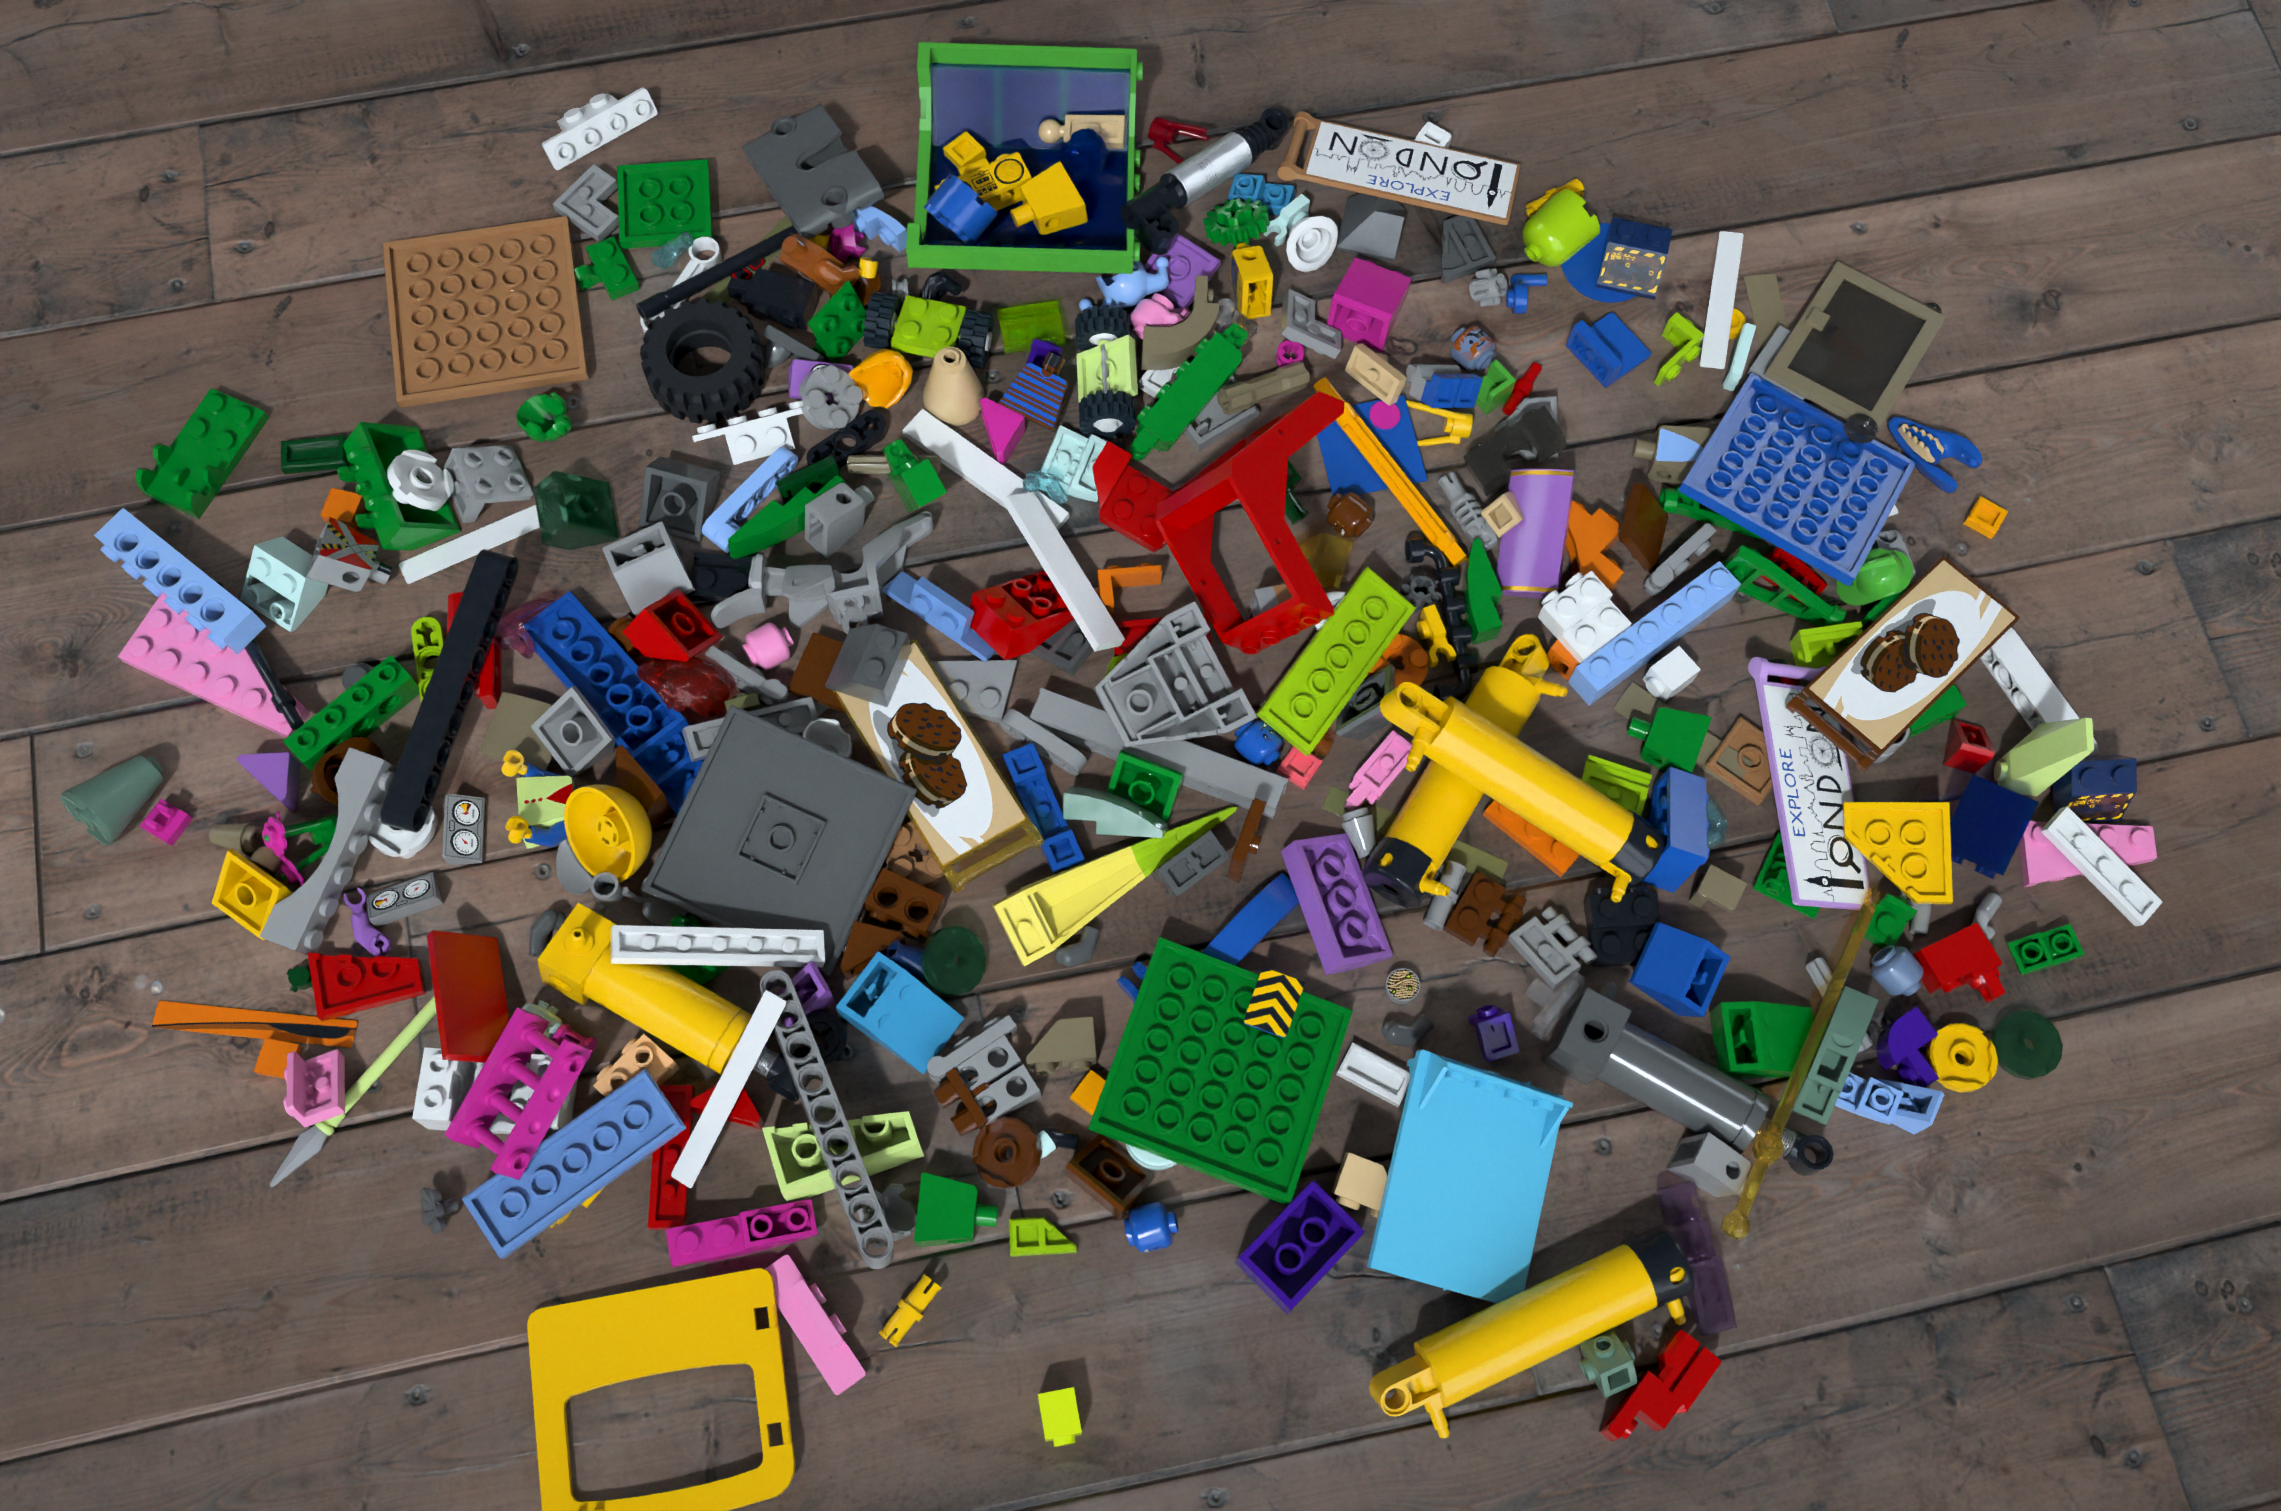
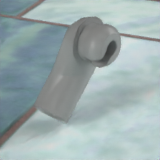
[1900,891,1931,936]
[1972,893,2002,940]

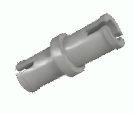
[1423,860,1467,931]

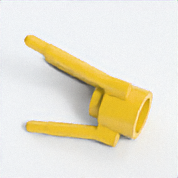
[1405,399,1473,447]

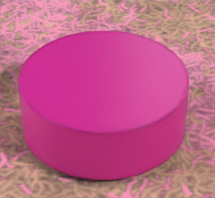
[1369,401,1400,429]

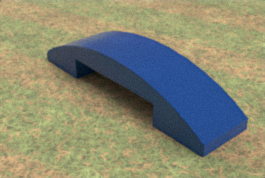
[1002,743,1084,873]
[1202,873,1300,967]

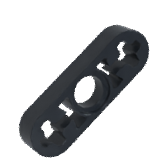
[806,411,887,469]

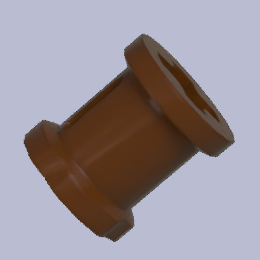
[608,615,642,659]

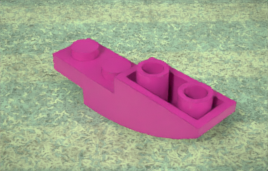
[665,1199,818,1268]

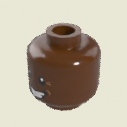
[1326,492,1374,539]

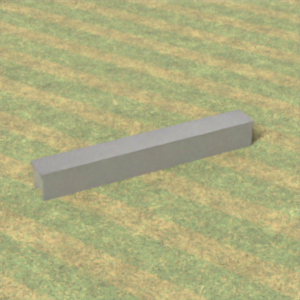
[1030,688,1289,819]

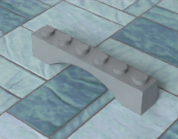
[260,747,397,956]

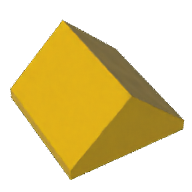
[212,848,292,941]

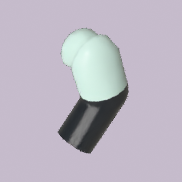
[1037,1128,1079,1159]

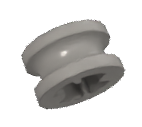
[892,278,909,303]

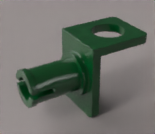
[1285,460,1309,525]

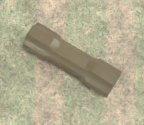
[1217,361,1310,415]

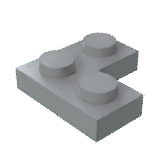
[553,164,619,242]
[1281,289,1341,359]

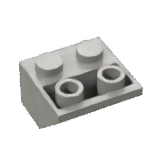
[602,521,695,617]

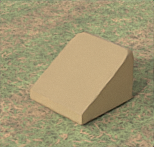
[1480,491,1524,538]

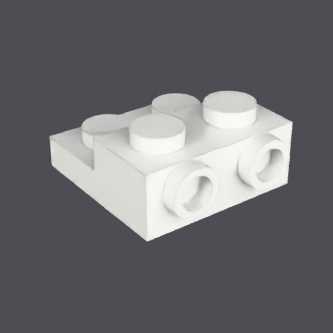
[1538,571,1632,664]

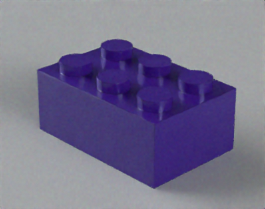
[1236,1181,1366,1315]

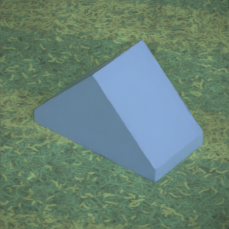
[1878,1078,1944,1134]

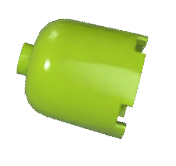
[1522,189,1600,267]

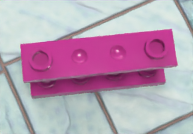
[444,1007,592,1180]

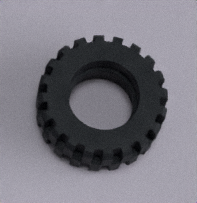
[640,299,766,424]

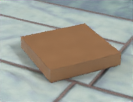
[1705,717,1773,806]

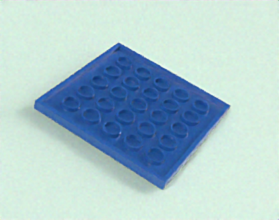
[1678,372,1917,587]

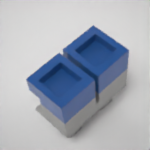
[1405,364,1483,408]

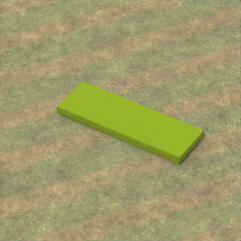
[1256,566,1416,756]

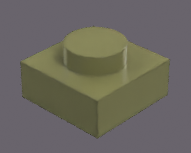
[724,692,762,712]

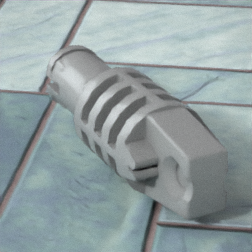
[1438,472,1498,552]

